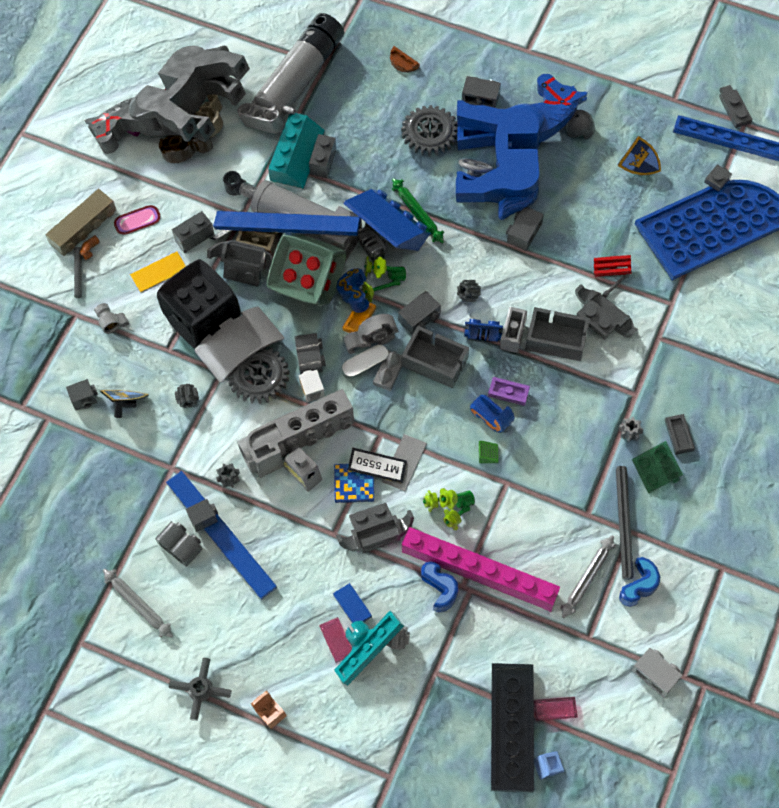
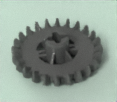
[401,105,458,157]
[227,347,290,404]

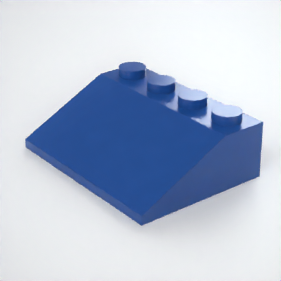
[343,189,431,251]

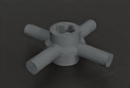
[169,658,232,721]

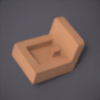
[251,691,287,729]

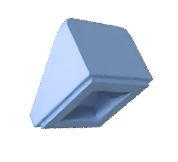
[534,751,565,779]

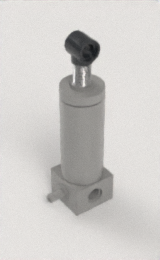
[223,171,362,262]

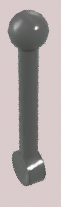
[603,274,630,298]

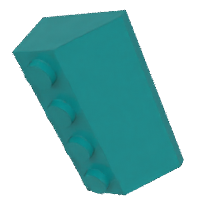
[268,113,325,189]

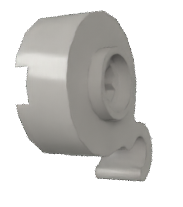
[344,314,399,354]

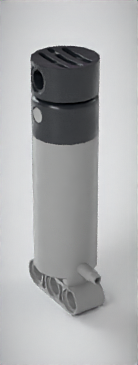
[237,13,344,134]

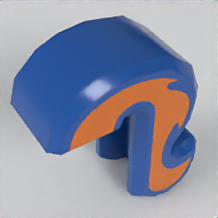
[470,395,515,433]

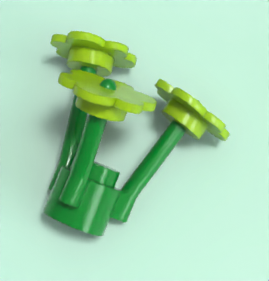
[362,256,406,302]

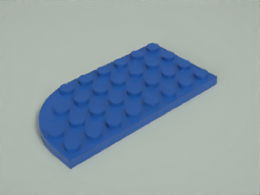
[634,180,779,280]

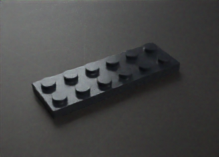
[491,663,534,793]

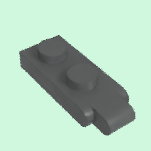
[719,85,753,128]

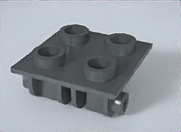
[357,223,387,263]

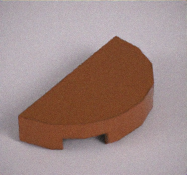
[390,46,420,72]

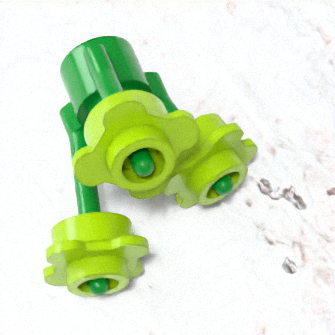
[423,488,475,530]

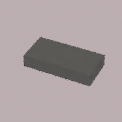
[664,414,695,455]

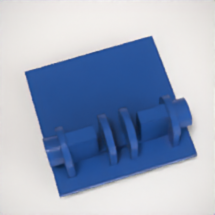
[464,319,503,342]

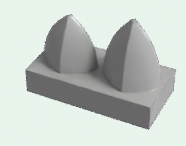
[373,350,402,391]

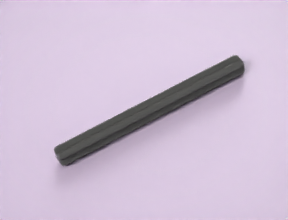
[616,466,634,579]

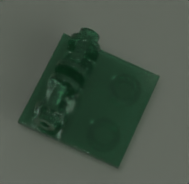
[632,441,683,493]

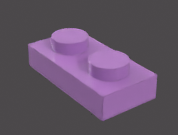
[488,377,530,406]

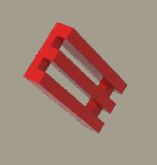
[594,255,632,277]

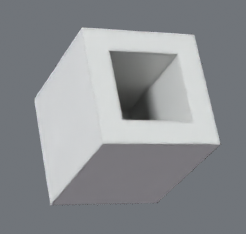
[299,370,325,403]

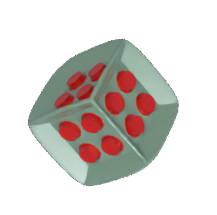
[267,232,346,306]

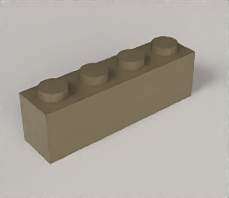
[45,188,116,256]

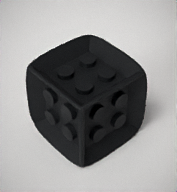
[157,259,241,349]

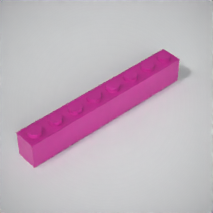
[402,527,560,612]

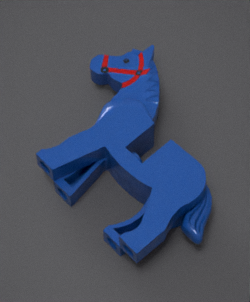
[456,74,588,220]

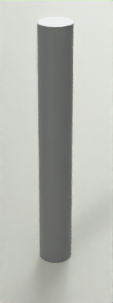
[74,247,82,298]

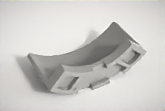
[194,306,284,382]

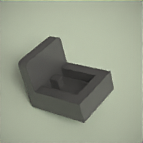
[704,164,732,192]

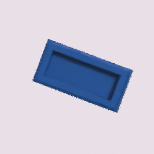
[333,583,372,623]

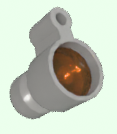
[94,303,129,334]

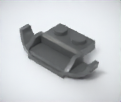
[207,240,274,287]
[575,284,638,339]
[336,503,414,553]

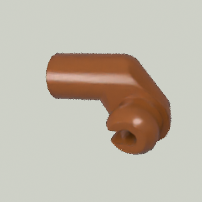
[80,235,100,260]

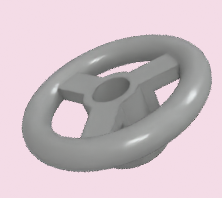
[458,159,493,177]

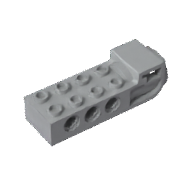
[237,389,354,478]

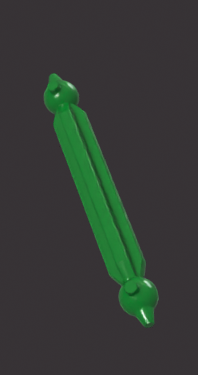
[392,178,445,244]

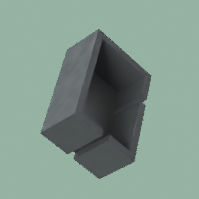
[525,307,590,361]
[401,326,469,388]

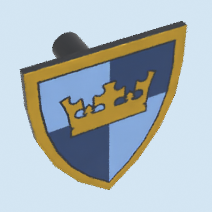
[617,136,661,175]
[100,390,149,418]

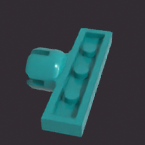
[334,611,404,686]

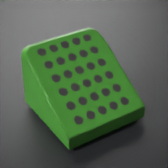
[478,441,498,463]

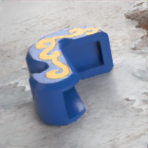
[336,268,369,313]

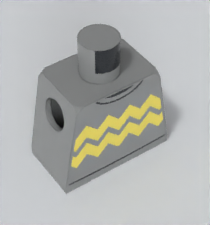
[283,447,322,492]

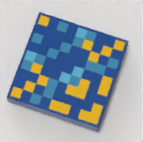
[334,464,374,503]

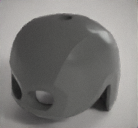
[565,110,595,139]

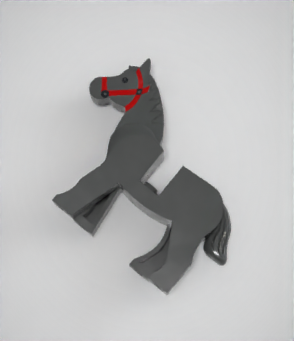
[84,45,250,154]

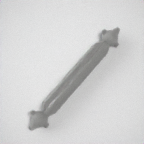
[560,535,616,618]
[103,569,173,638]

